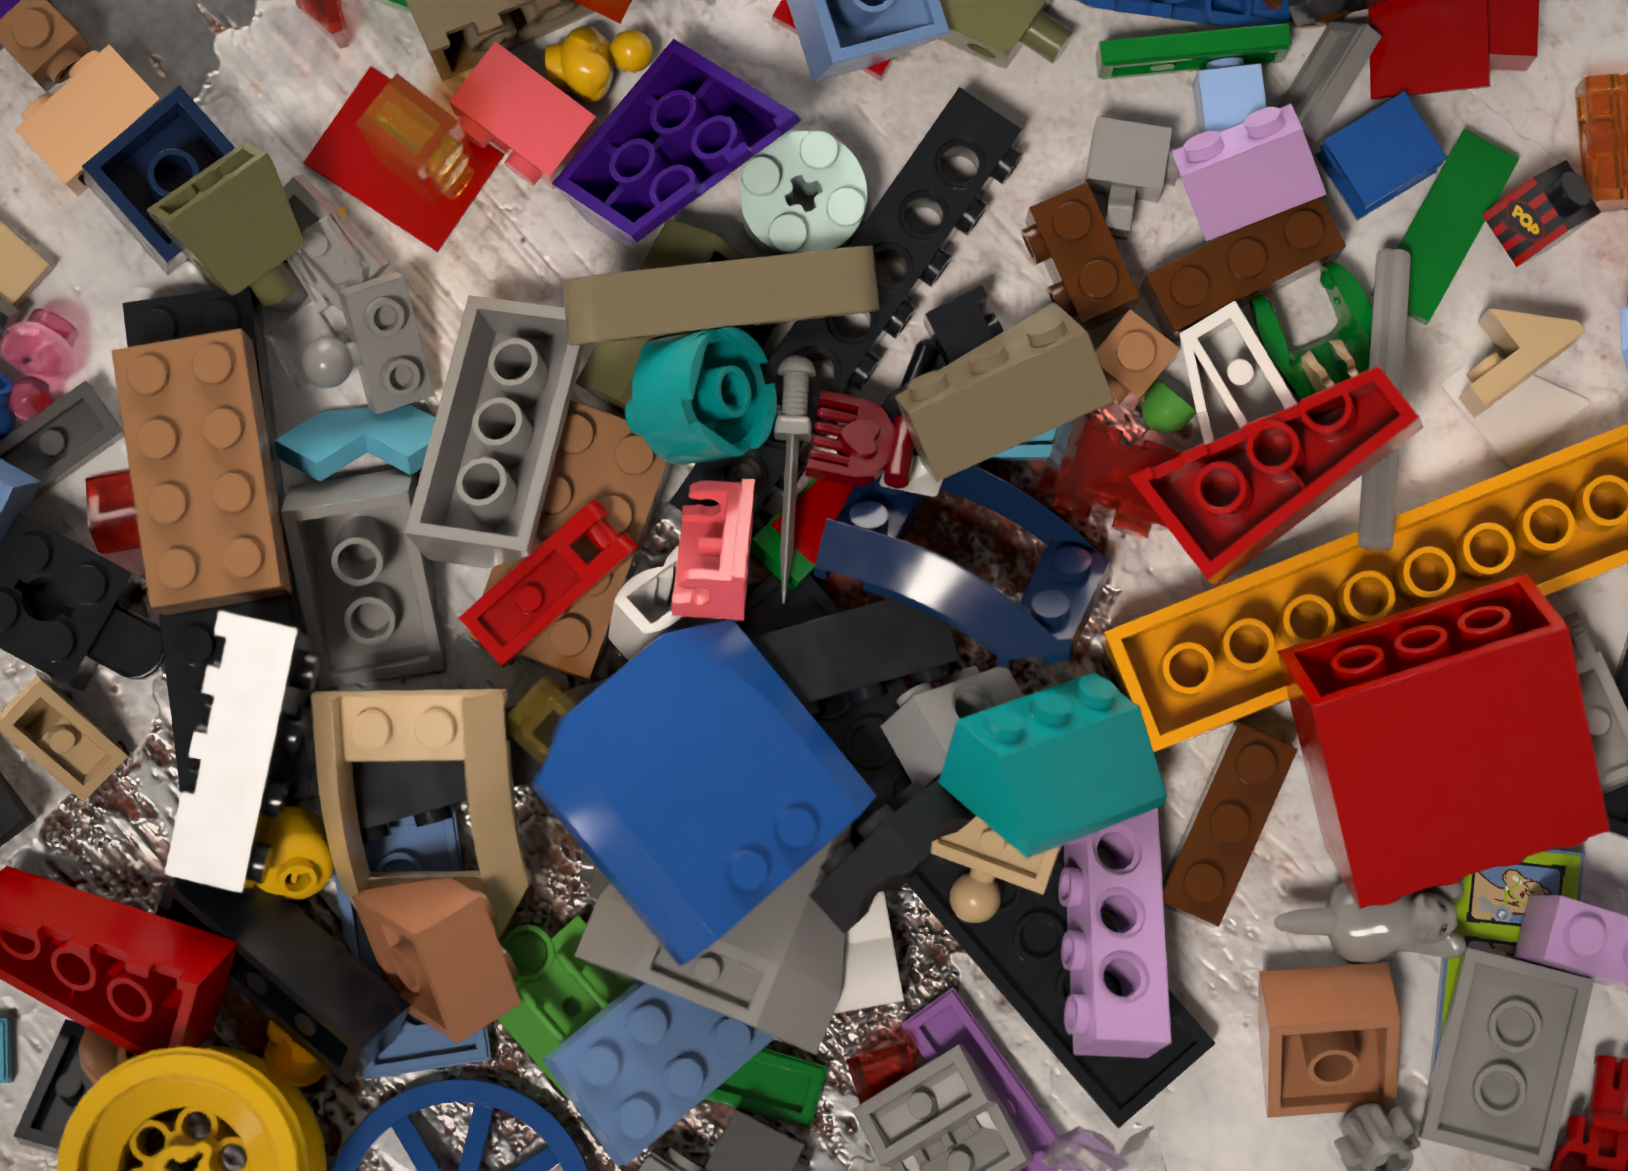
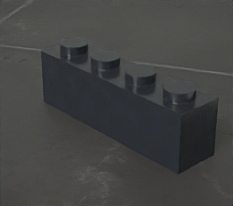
[156,877,411,1084]

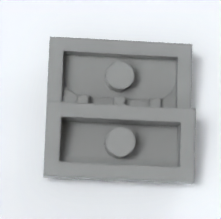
[852,1044,1035,1171]

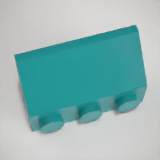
[938,672,1167,858]

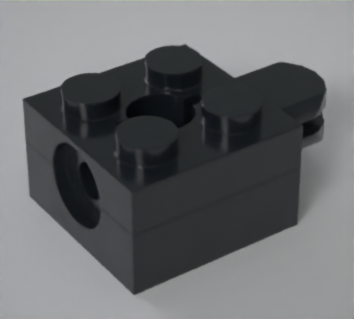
[0,512,165,692]

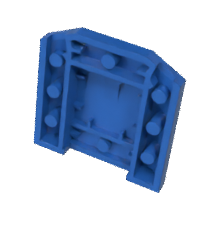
[531,619,877,966]

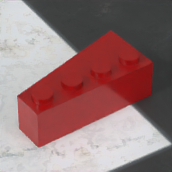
[1128,366,1424,587]

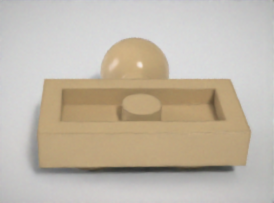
[931,816,1062,923]

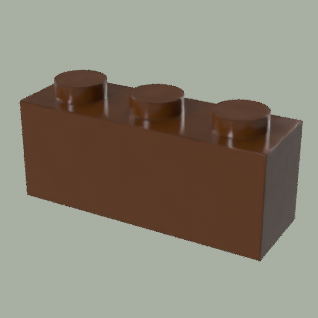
[1140,197,1346,342]
[1162,722,1298,928]

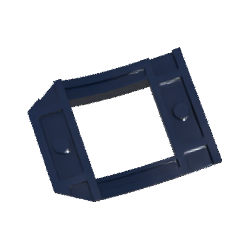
[814,448,1111,669]

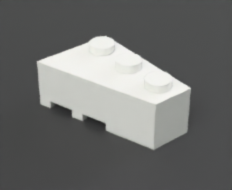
[1180,301,1297,444]

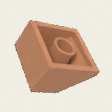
[352,877,521,1044]
[1258,962,1401,1118]

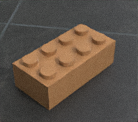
[111,329,292,615]
[468,400,673,684]

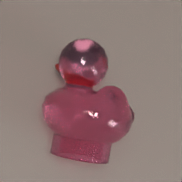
[0,308,78,420]

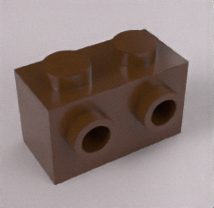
[1021,182,1140,331]

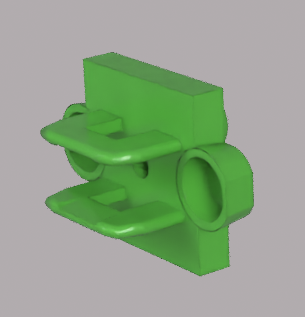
[497,915,638,1098]

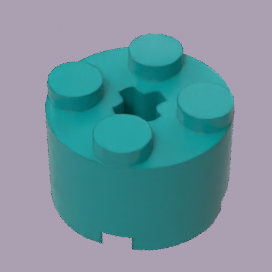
[625,327,777,465]

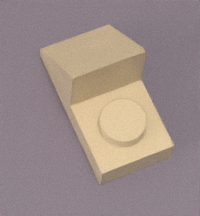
[1459,309,1586,418]
[0,675,129,802]

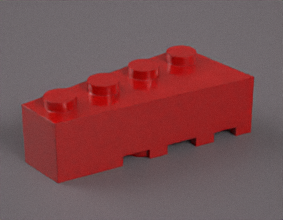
[0,865,238,1056]

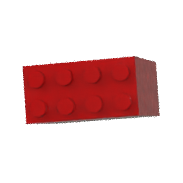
[1277,574,1610,909]

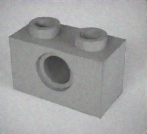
[881,666,1024,788]

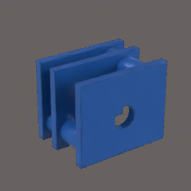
[1315,91,1447,221]

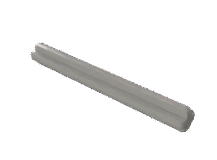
[1358,248,1411,551]

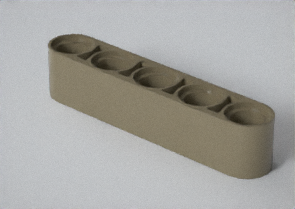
[561,246,880,346]

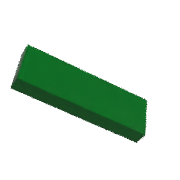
[1095,23,1291,80]
[1371,129,1519,326]

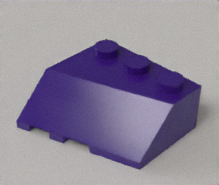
[552,39,802,248]

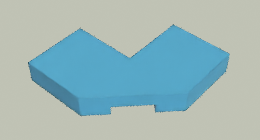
[275,405,436,481]

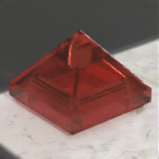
[846,1040,917,1104]

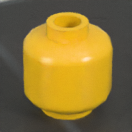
[255,805,334,901]

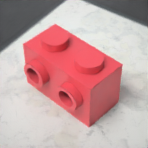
[449,41,599,189]

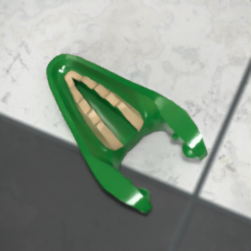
[1249,261,1373,400]

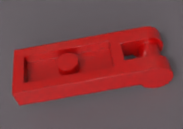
[458,499,640,669]

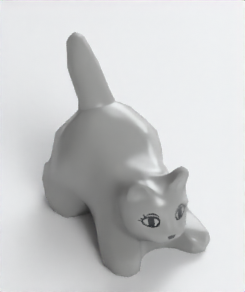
[1274,881,1467,964]

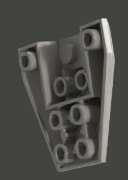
[575,823,851,1055]

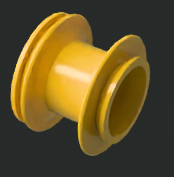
[56,1045,327,1171]

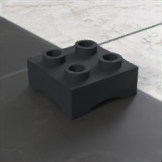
[809,777,976,934]

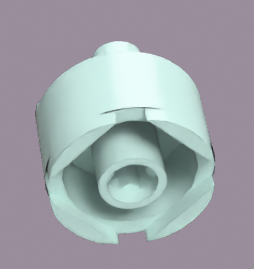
[740,130,867,257]

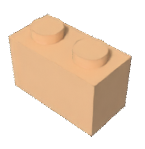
[15,44,161,196]

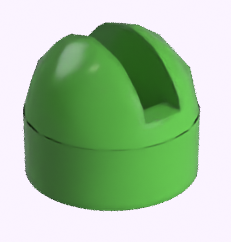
[1142,379,1197,434]

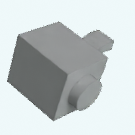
[1084,116,1178,240]

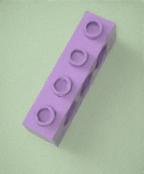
[1058,808,1171,1058]

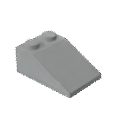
[281,469,446,689]

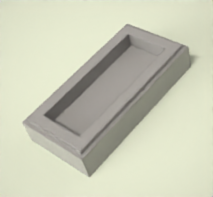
[1278,21,1382,143]

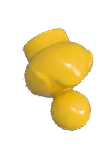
[545,25,653,103]

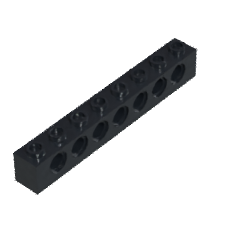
[669,87,1024,538]

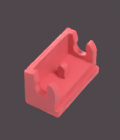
[672,479,755,621]

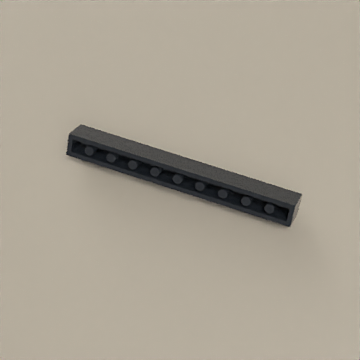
[313,599,960,843]

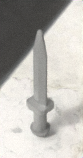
[774,355,816,604]

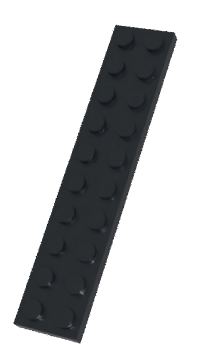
[717,574,1216,1129]

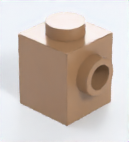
[0,0,92,93]
[1095,309,1180,409]

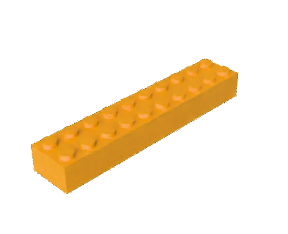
[1099,423,1628,754]

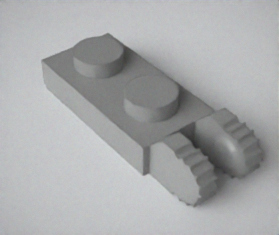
[1564,611,1628,795]

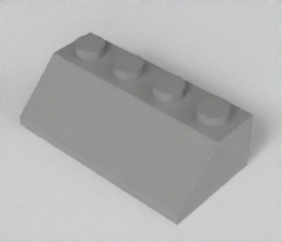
[405,295,585,569]

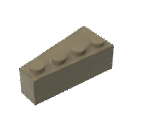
[405,0,596,82]

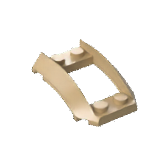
[311,689,532,938]

